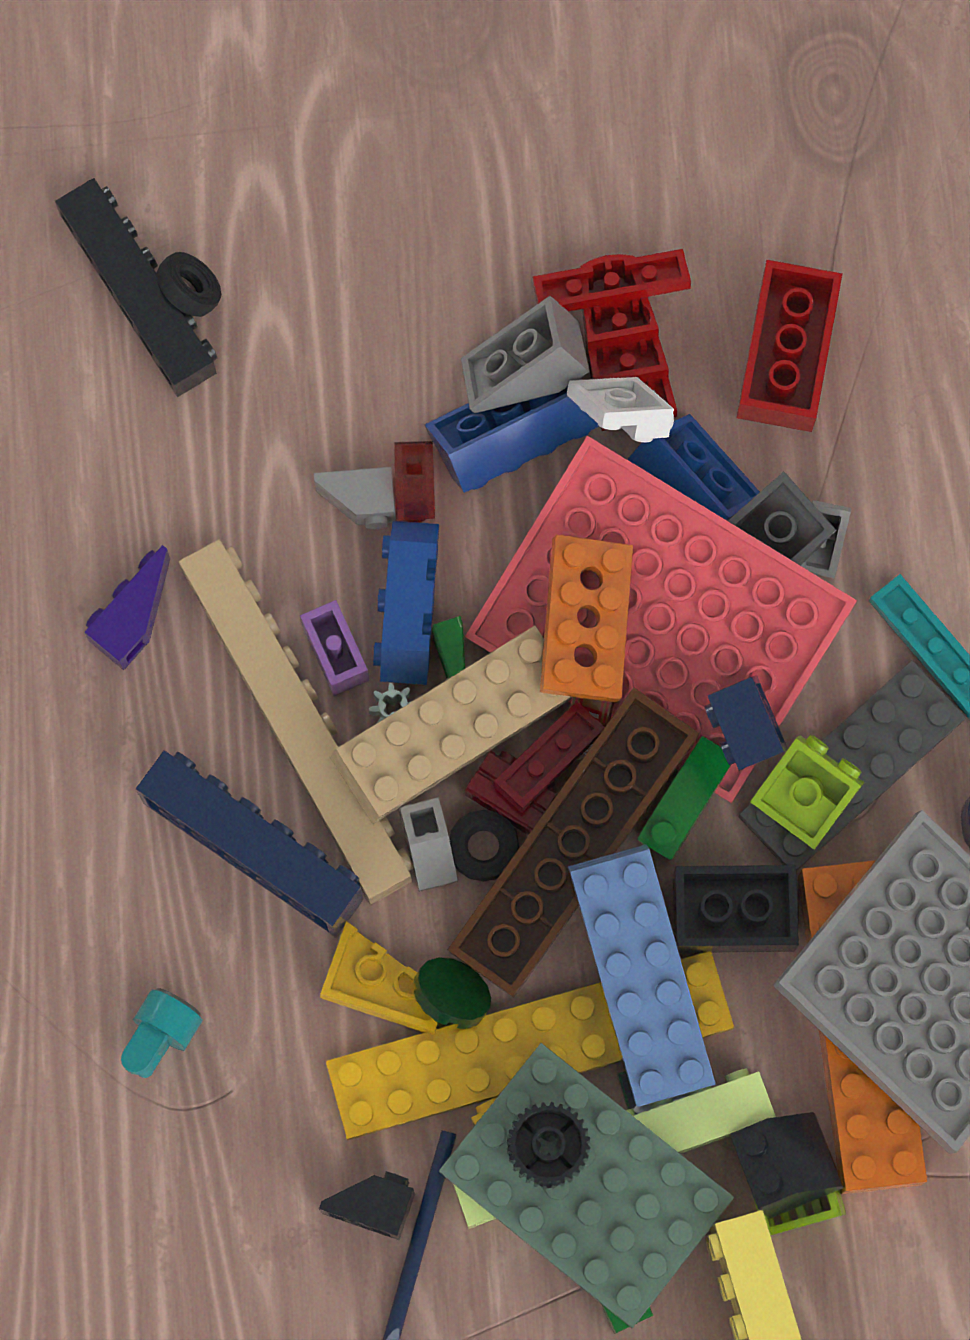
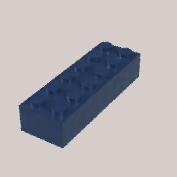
[136,750,363,938]

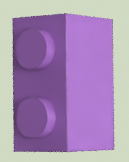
[300,600,369,696]

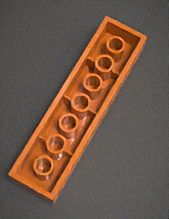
[798,860,927,1194]

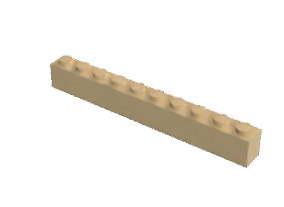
[178,539,414,905]

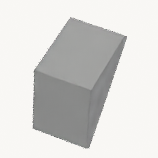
[801,500,851,578]

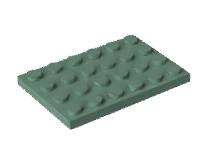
[439,1043,734,1328]

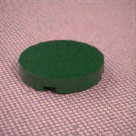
[413,957,492,1029]

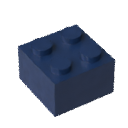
[704,676,788,770]

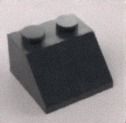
[730,1112,844,1219]
[319,1171,415,1240]

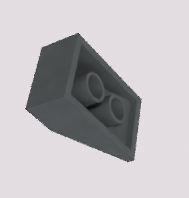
[728,471,836,566]

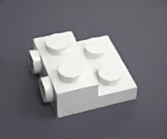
[567,377,674,442]

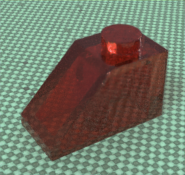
[394,441,435,522]

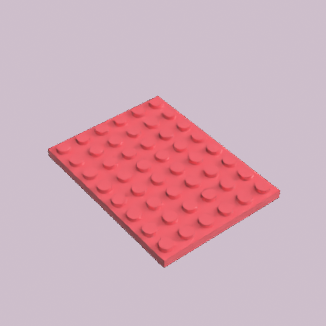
[465,435,858,803]

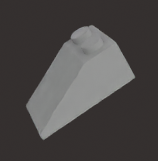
[461,296,589,413]

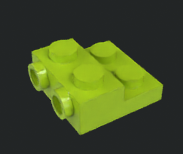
[750,734,865,849]

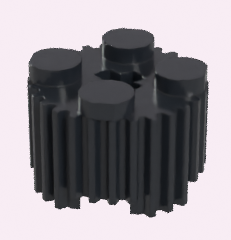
[507,1102,590,1189]

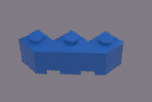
[373,521,439,685]

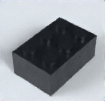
[673,865,799,953]

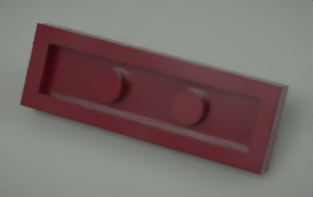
[493,701,605,813]

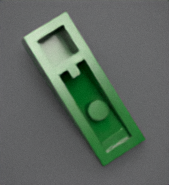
[637,736,731,860]

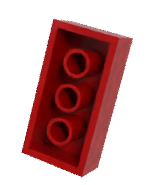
[736,260,843,432]

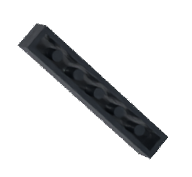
[55,178,218,397]

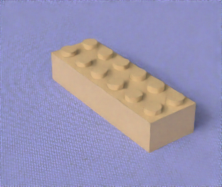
[330,626,573,824]

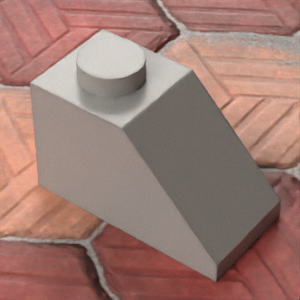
[314,467,396,529]

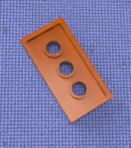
[540,534,633,703]

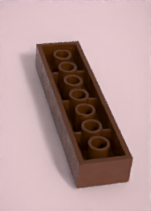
[447,687,699,998]

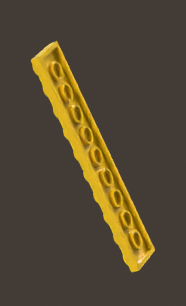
[326,952,734,1140]

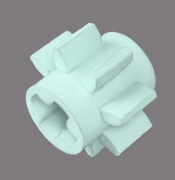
[369,683,411,723]

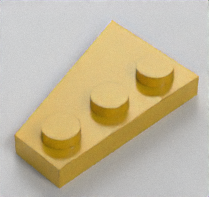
[320,921,438,1035]

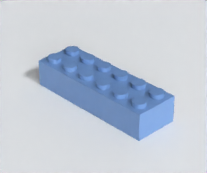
[568,845,716,1107]

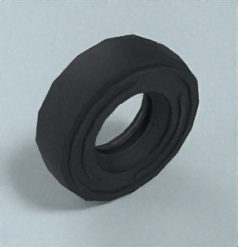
[156,252,222,317]
[449,810,519,882]

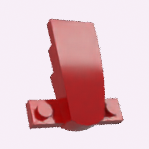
[532,249,691,431]

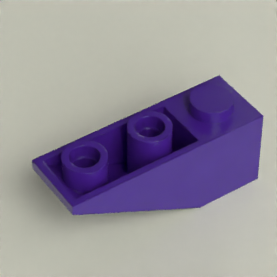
[84,545,171,670]

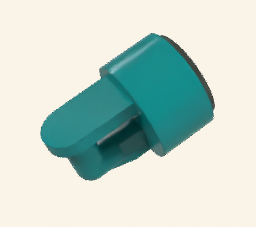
[121,988,203,1078]

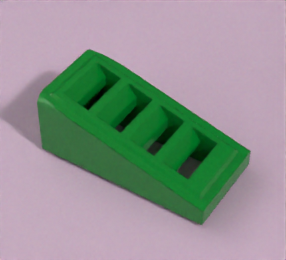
[431,616,465,680]

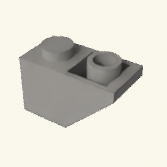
[400,797,458,892]

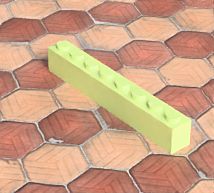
[453,1068,776,1229]

